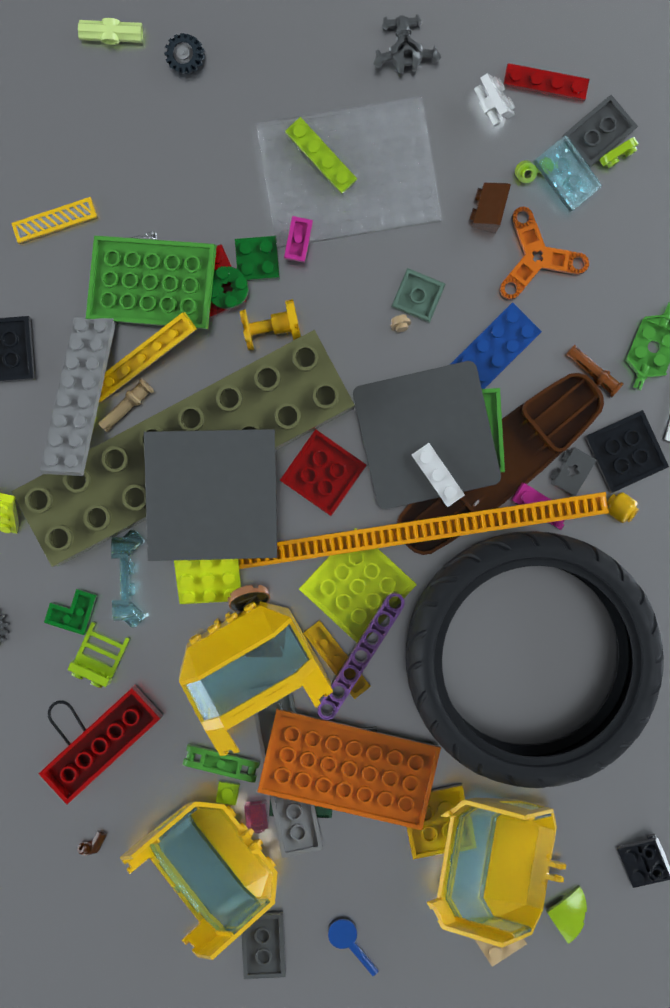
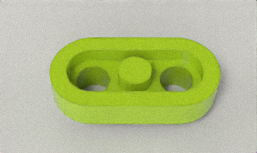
[599,137,639,168]

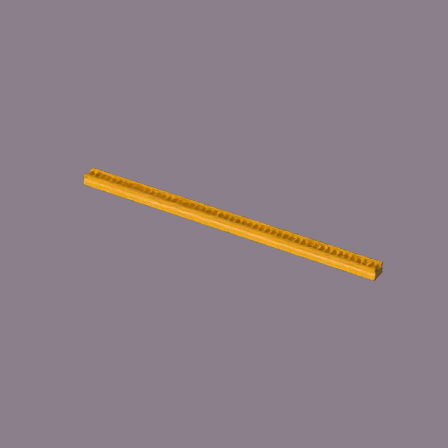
[239,492,609,569]

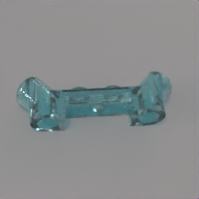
[111,530,145,628]

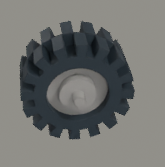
[164,33,205,74]

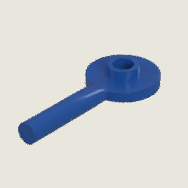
[328,919,379,976]

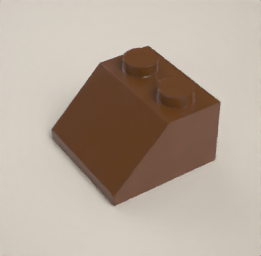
[470,183,511,233]

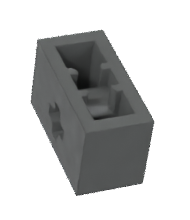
[551,447,596,496]

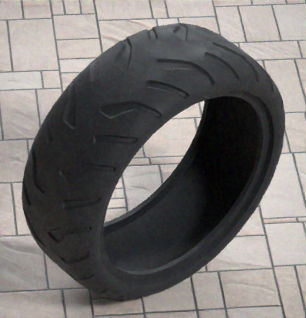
[406,531,664,788]

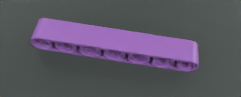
[318,592,405,720]

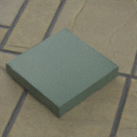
[391,268,446,323]

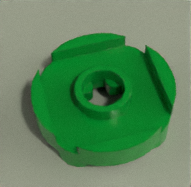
[211,266,249,309]

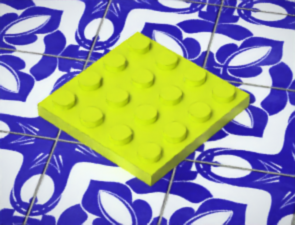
[299,528,417,643]

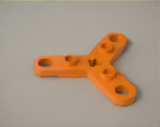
[500,206,589,300]

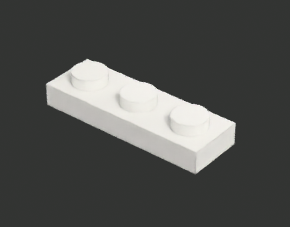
[412,443,465,507]

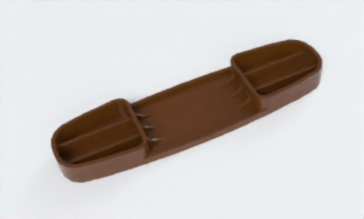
[396,373,604,555]

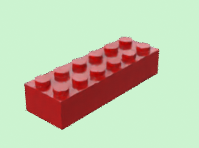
[38,685,163,805]

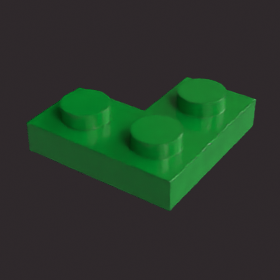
[44,589,97,635]

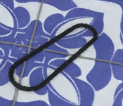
[48,701,86,746]

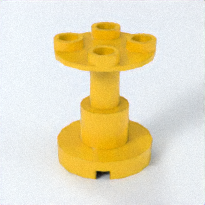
[239,299,301,351]

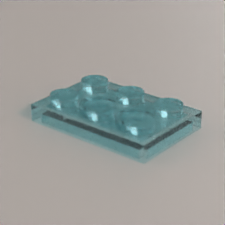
[533,135,602,212]

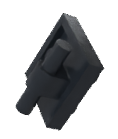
[617,834,670,888]

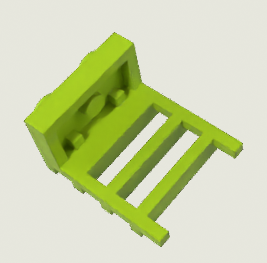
[67,622,130,688]

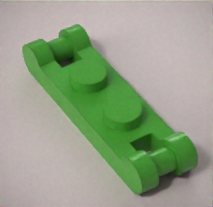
[183,744,260,783]

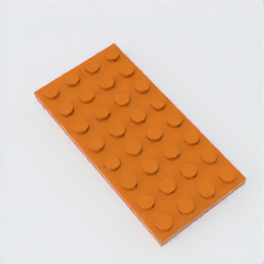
[257,709,441,830]

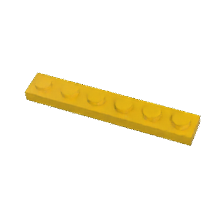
[99,312,197,403]

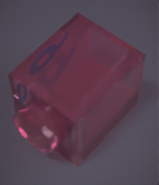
[244,800,269,834]

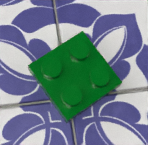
[235,236,280,281]

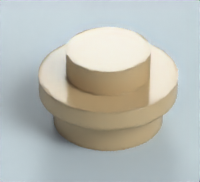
[390,314,411,332]

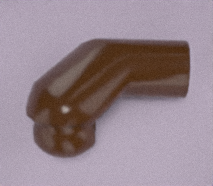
[77,831,106,856]

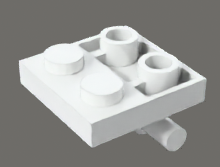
[474,73,515,126]

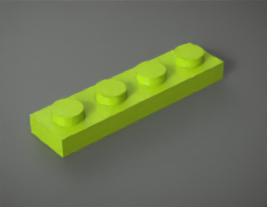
[285,117,357,194]

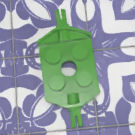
[626,302,670,391]

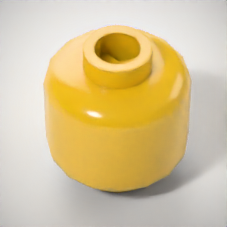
[607,492,639,523]

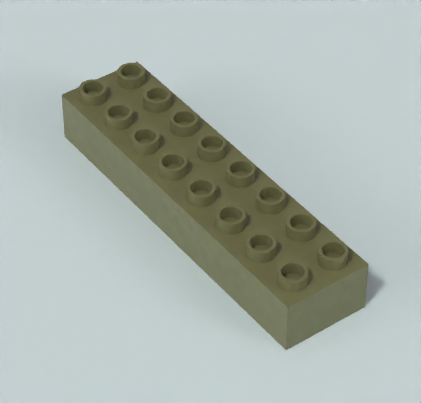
[11,330,355,567]

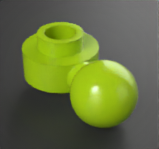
[515,158,553,183]

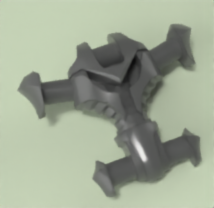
[374,14,441,73]

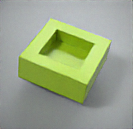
[216,780,240,806]

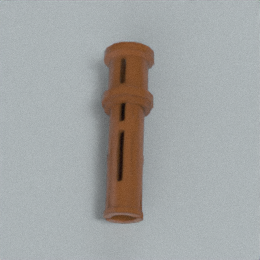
[566,345,624,398]

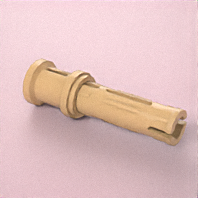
[98,378,154,432]

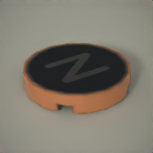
[227,585,270,612]

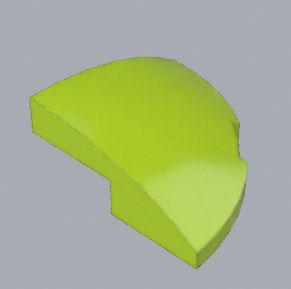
[546,886,587,944]

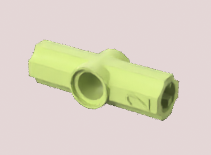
[78,18,143,45]

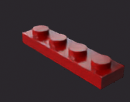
[503,63,590,101]

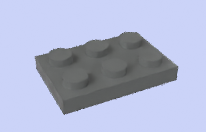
[562,95,638,168]
[241,912,286,979]

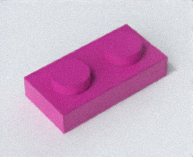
[284,216,313,263]

